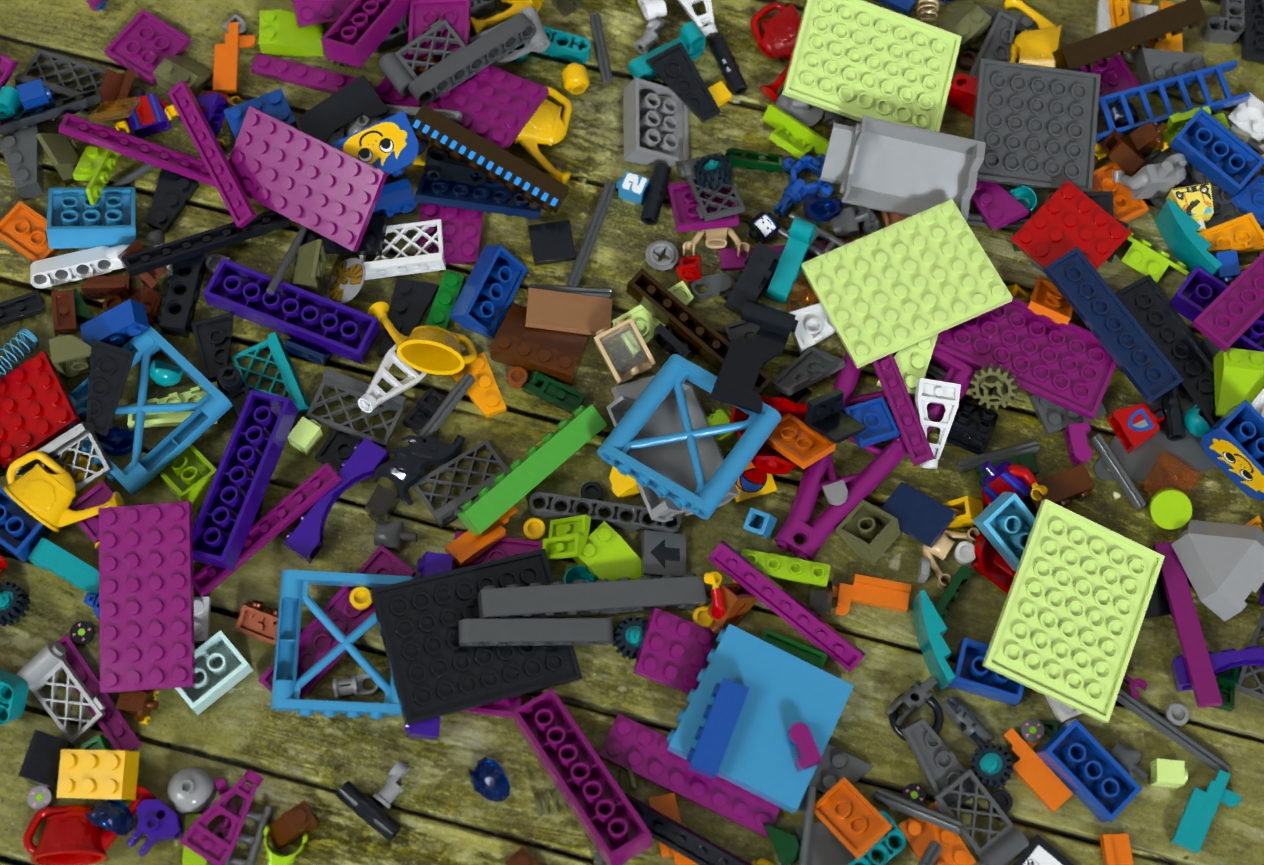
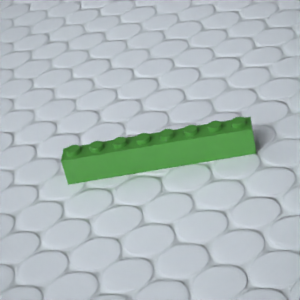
[457,404,607,535]

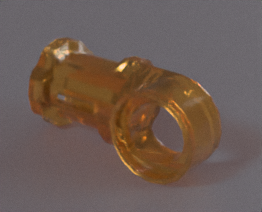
[786,289,819,312]

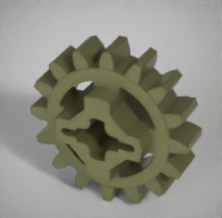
[970,363,1019,410]

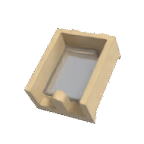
[593,318,656,385]

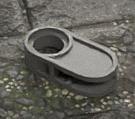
[691,273,732,300]

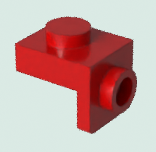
[676,255,702,282]

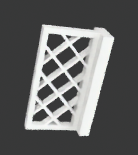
[359,219,446,280]

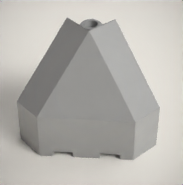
[1171,520,1264,621]

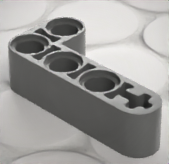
[1201,0,1245,45]

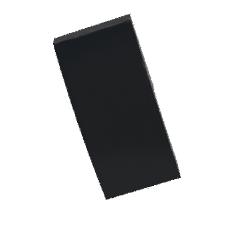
[403,387,446,434]

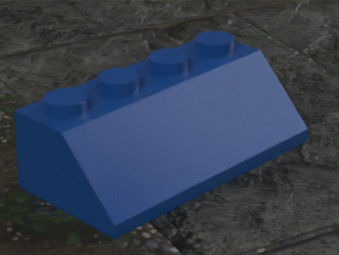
[1168,108,1264,197]
[449,244,528,339]

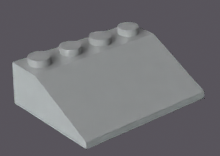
[623,77,689,166]

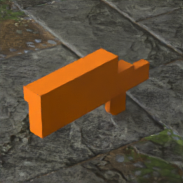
[213,22,256,94]
[445,505,517,568]
[823,574,912,616]
[1003,728,1073,813]
[648,793,699,865]
[1099,833,1134,865]

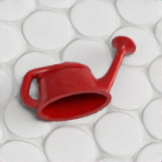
[750,2,801,102]
[23,784,156,865]

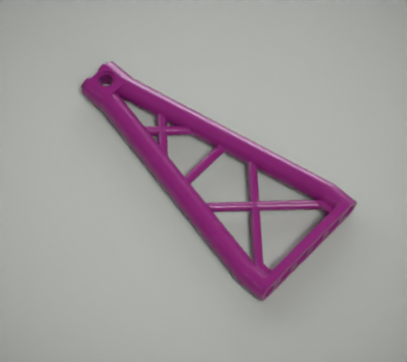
[774,348,976,561]

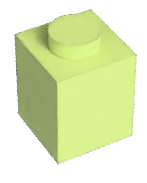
[287,417,323,456]
[1150,758,1188,788]

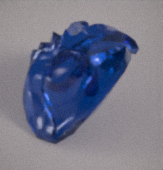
[801,194,843,222]
[98,426,135,456]
[469,757,510,802]
[85,799,134,836]

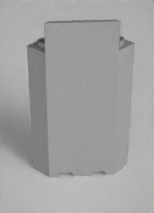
[820,115,986,220]
[606,376,740,522]

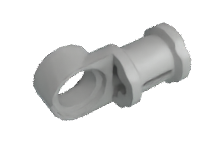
[633,17,664,55]
[333,674,381,699]
[373,760,410,810]

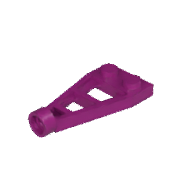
[180,769,264,865]

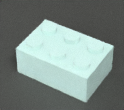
[175,630,253,715]

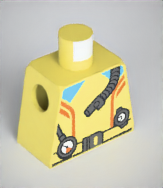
[1166,183,1214,232]

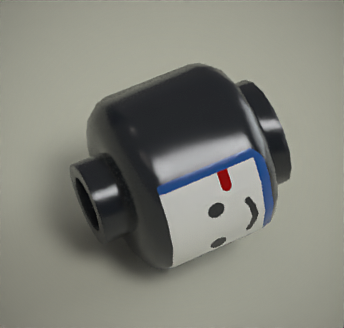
[1110,102,1139,129]
[748,212,779,242]

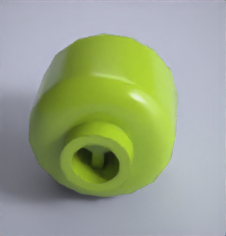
[706,408,733,440]

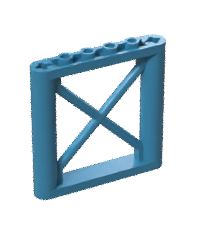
[64,325,233,497]
[597,354,782,520]
[270,570,417,719]

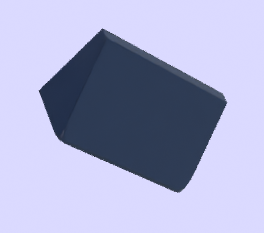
[284,338,332,366]

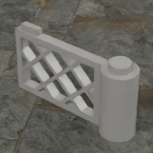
[470,7,550,68]
[17,642,106,744]

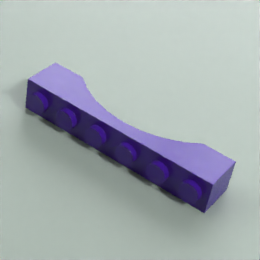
[285,437,390,564]
[1171,645,1264,692]

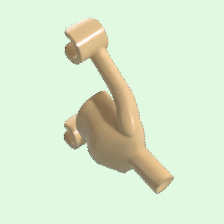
[682,227,750,257]
[922,528,980,589]

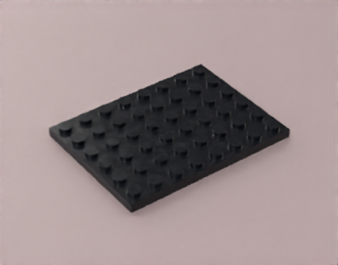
[369,548,583,726]

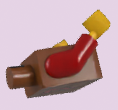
[704,571,758,634]

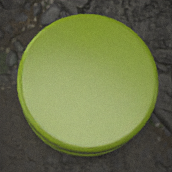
[1149,488,1193,530]

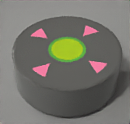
[1020,719,1045,743]

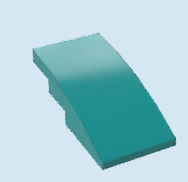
[1154,199,1222,276]
[912,589,956,692]

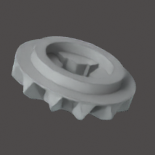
[645,240,679,272]

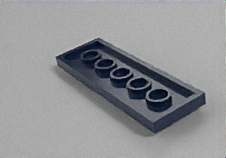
[415,172,542,219]

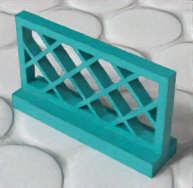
[231,332,310,416]

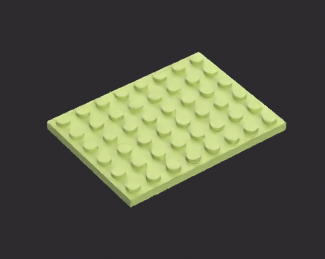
[782,0,962,132]
[800,199,1013,369]
[982,499,1165,723]

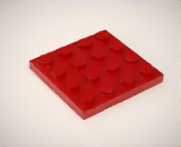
[1010,180,1132,270]
[0,351,81,469]

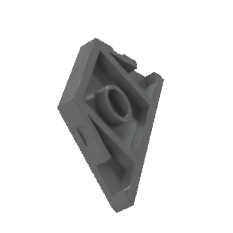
[808,744,873,795]

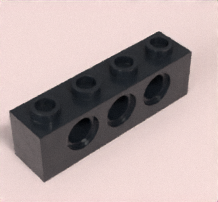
[158,254,207,338]

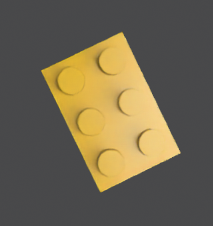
[56,749,140,800]

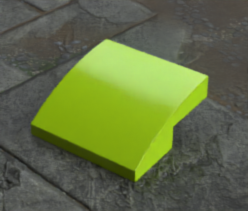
[542,515,591,561]

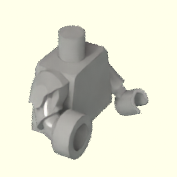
[1112,153,1187,200]

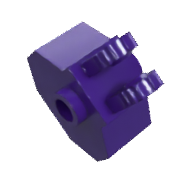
[127,799,184,857]

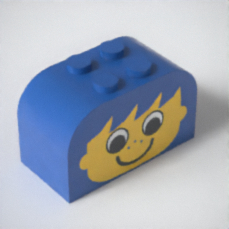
[330,111,419,182]
[1201,400,1264,501]

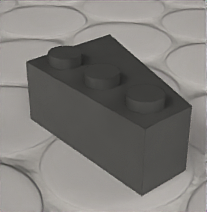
[1133,48,1206,86]
[0,125,44,201]

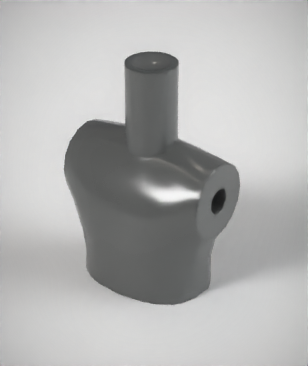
[831,207,871,238]
[374,520,417,551]
[1109,741,1149,781]

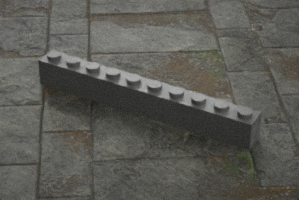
[477,574,707,619]

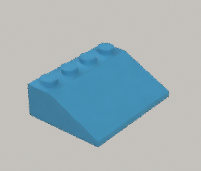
[46,187,137,249]

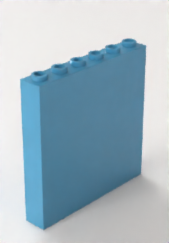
[666,624,854,814]

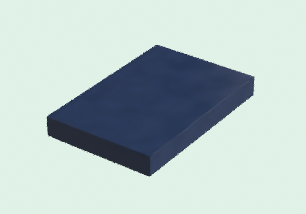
[880,482,957,548]

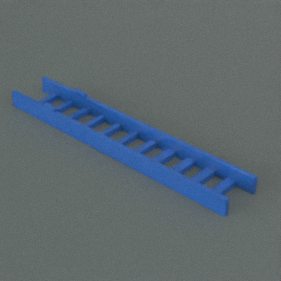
[1096,60,1250,143]

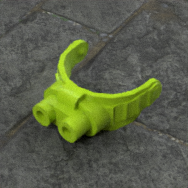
[263,825,309,865]

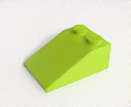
[259,9,323,57]
[1213,348,1264,417]
[158,444,217,514]
[573,521,645,581]

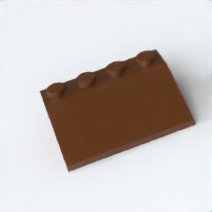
[490,304,591,386]

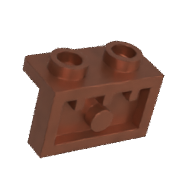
[234,600,279,646]

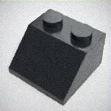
[18,729,75,791]

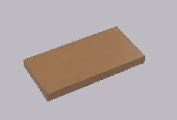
[525,288,612,336]

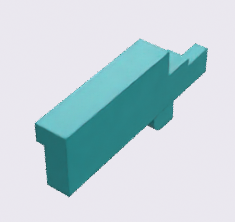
[1170,769,1242,854]

